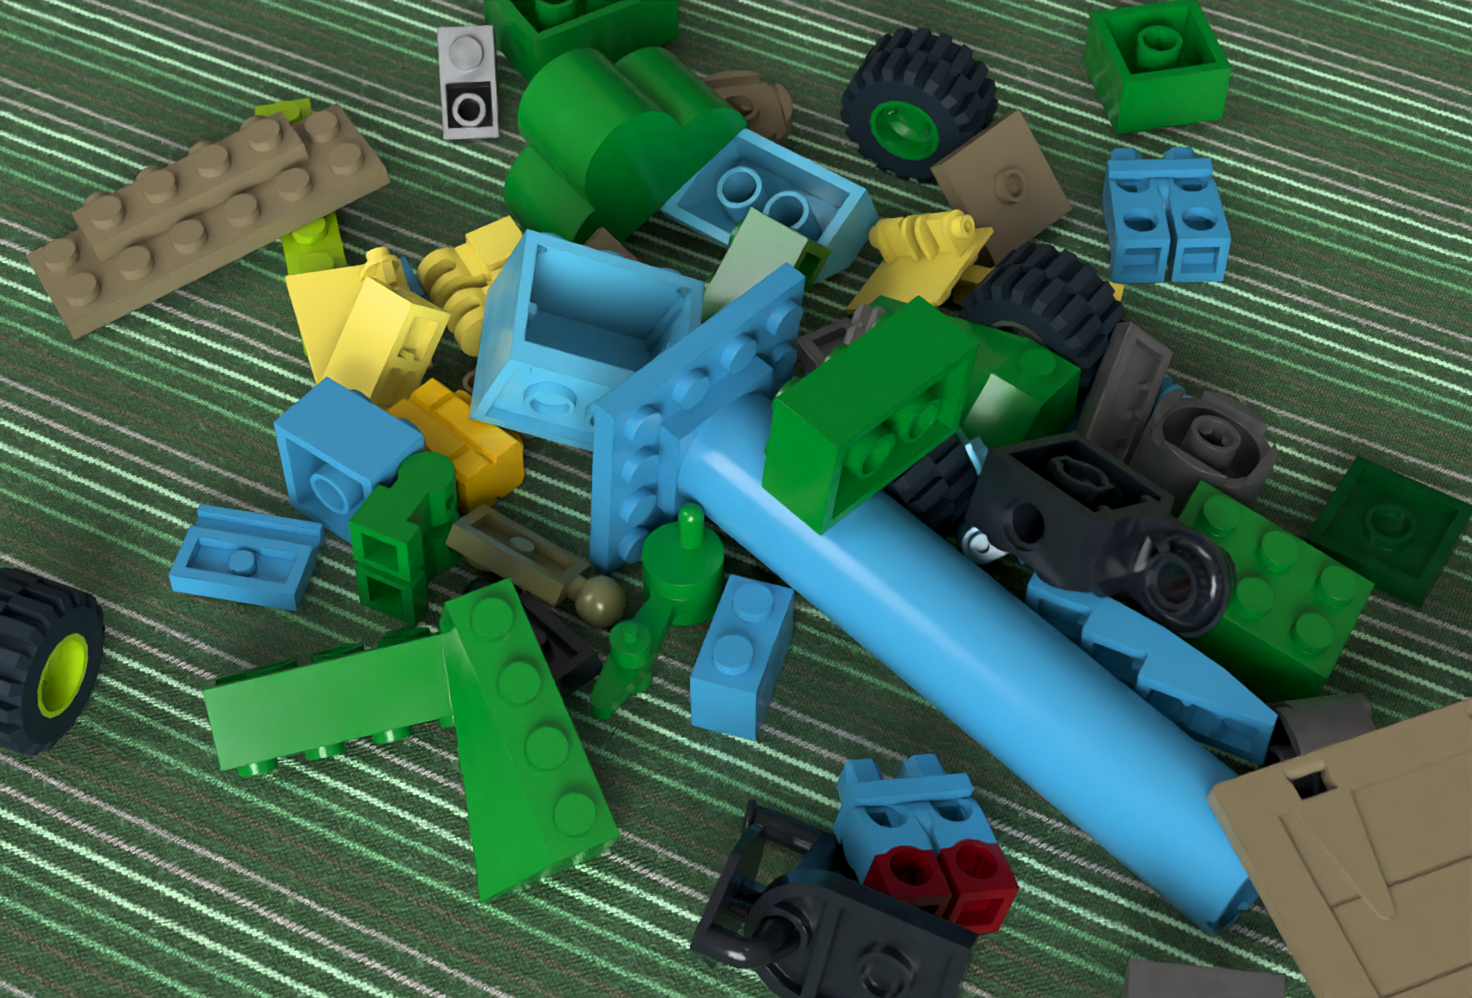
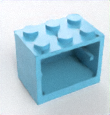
[469,229,705,452]

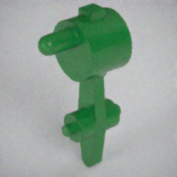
[590,503,725,719]

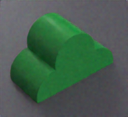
[503,47,748,245]

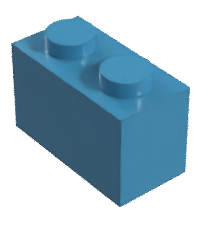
[690,574,795,741]

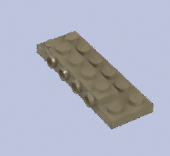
[26,103,391,340]

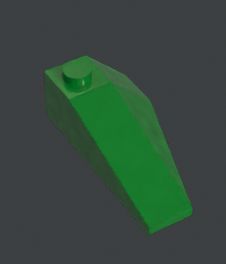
[851,295,1081,479]

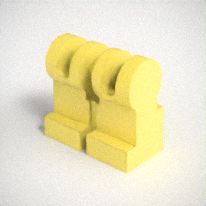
[416,215,523,357]

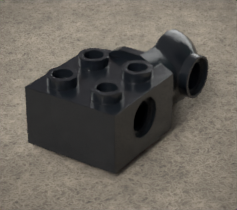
[964,431,1237,638]

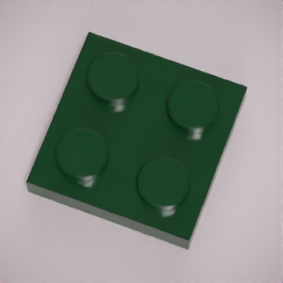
[1304,455,1472,608]

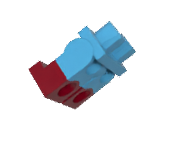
[832,753,1020,934]

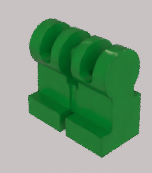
[349,451,462,627]

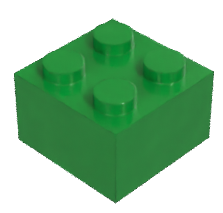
[1083,0,1232,135]

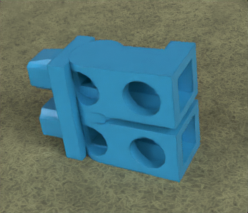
[1101,147,1231,284]

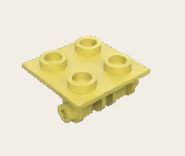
[845,209,994,315]
[285,247,433,385]

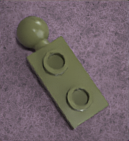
[445,504,627,628]

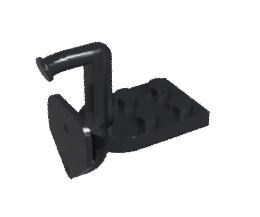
[690,798,979,998]

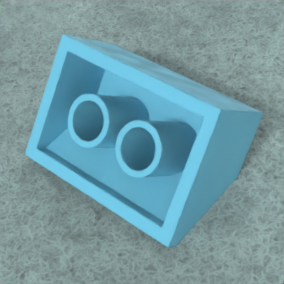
[661,128,880,285]

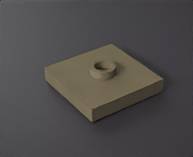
[930,109,1072,268]

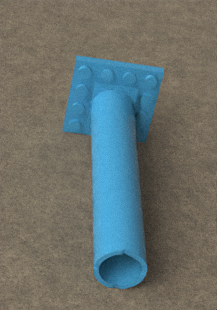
[589,262,1259,938]

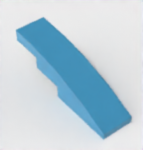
[1025,570,1278,766]

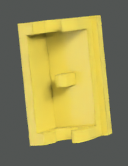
[320,276,451,411]

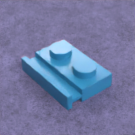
[169,504,326,611]

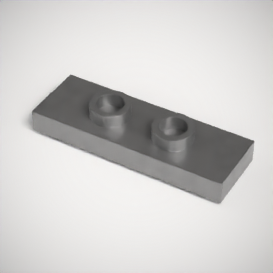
[1074,322,1174,466]

